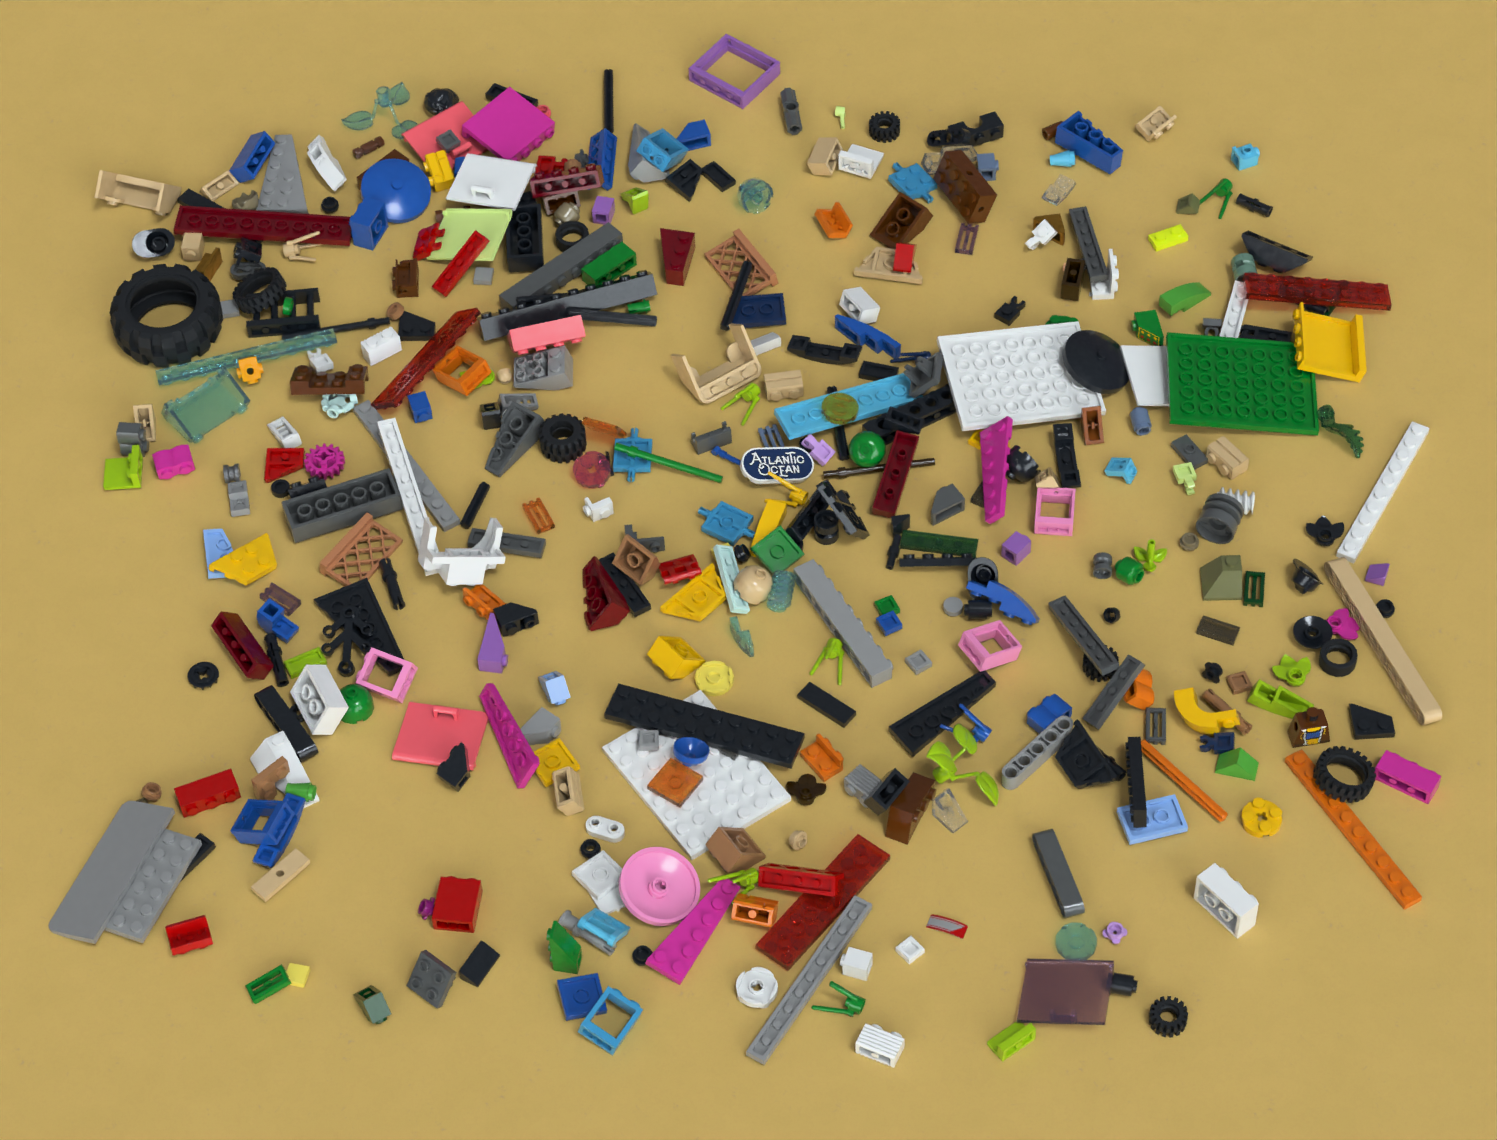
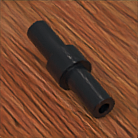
[886,534,902,570]

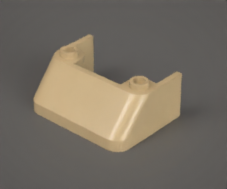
[94,170,182,216]
[670,323,761,403]

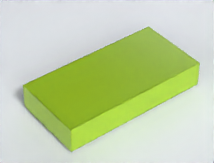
[283,647,328,679]

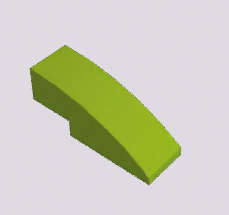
[1247,679,1314,719]

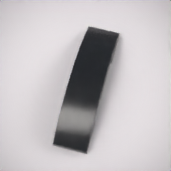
[787,335,862,364]
[1053,423,1081,488]

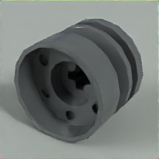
[1196,493,1244,544]

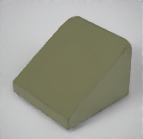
[1176,193,1200,214]

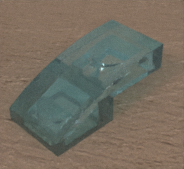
[729,616,754,657]

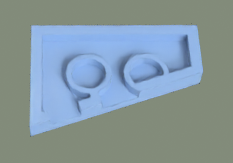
[203,529,233,579]

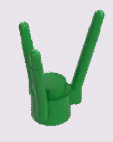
[1200,178,1233,219]
[812,981,866,1017]

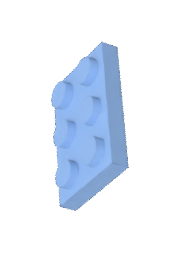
[1117,794,1188,845]

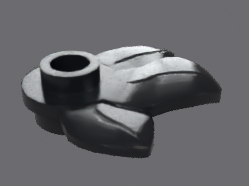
[1306,515,1344,546]

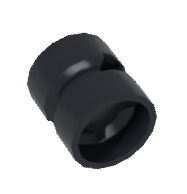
[814,509,839,545]

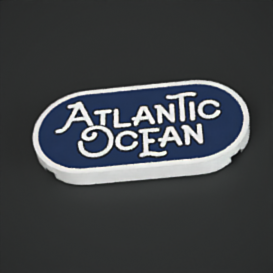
[740,447,814,484]

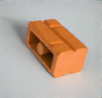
[731,893,779,927]

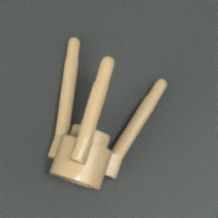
[283,231,322,262]

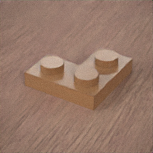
[251,756,290,800]

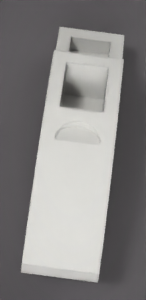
[307,135,347,191]

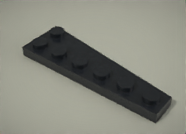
[889,671,996,757]

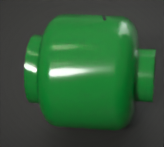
[1115,557,1144,585]

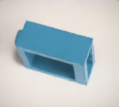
[636,128,689,172]
[578,986,643,1056]

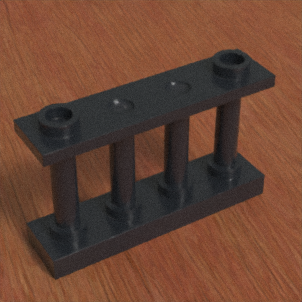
[246,288,321,338]

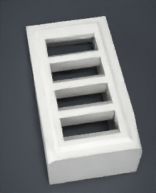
[267,417,302,448]

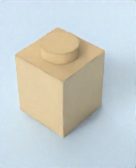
[181,233,205,261]

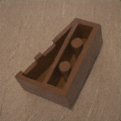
[885,772,937,845]

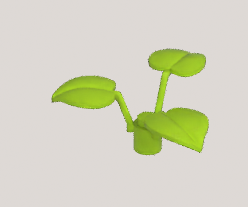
[926,724,999,806]

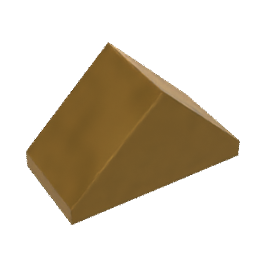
[1033,213,1065,246]

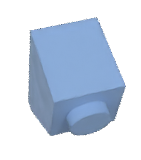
[538,671,571,705]

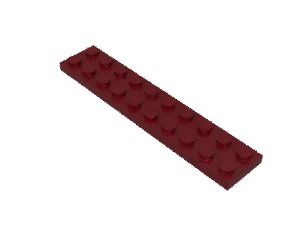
[174,205,352,246]

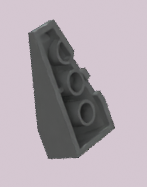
[485,401,545,477]

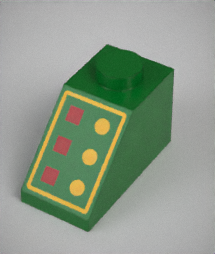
[1131,310,1164,346]

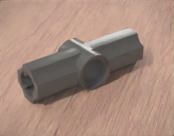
[780,88,802,135]

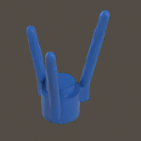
[940,704,992,742]

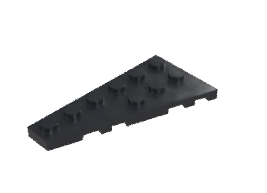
[313,578,404,676]

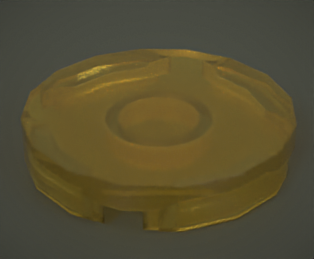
[821,393,859,425]

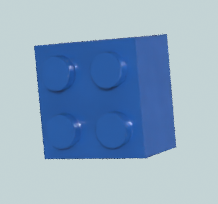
[349,197,389,251]

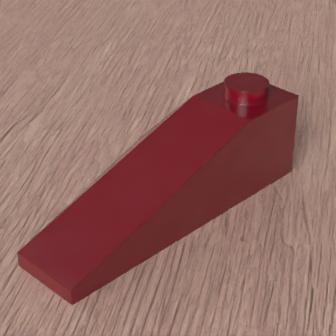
[583,556,630,631]

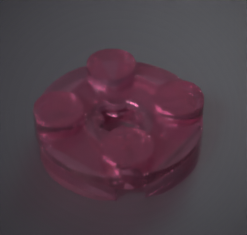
[573,451,611,488]

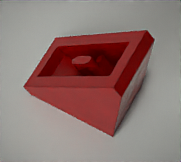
[893,242,917,273]

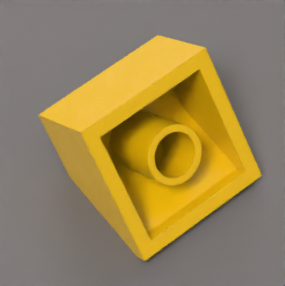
[647,636,706,679]

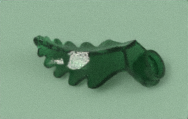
[1318,405,1364,458]

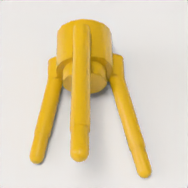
[764,471,809,508]

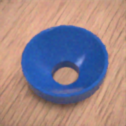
[673,737,710,767]

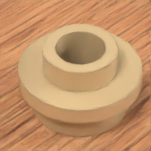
[789,830,807,850]

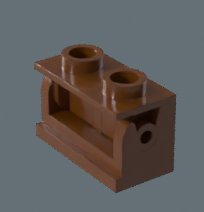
[392,258,419,298]

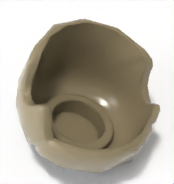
[232,190,259,210]

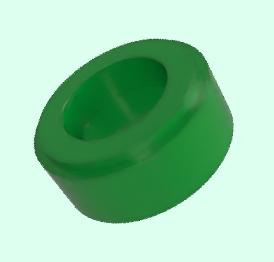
[283,297,294,316]

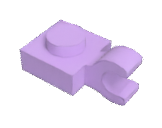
[801,434,836,466]

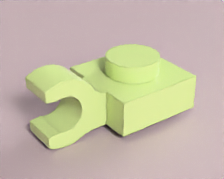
[1173,462,1197,495]

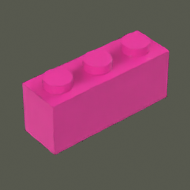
[1375,750,1441,804]

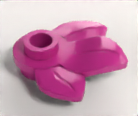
[1326,608,1360,640]

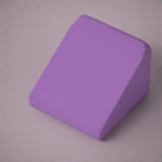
[1365,563,1390,586]

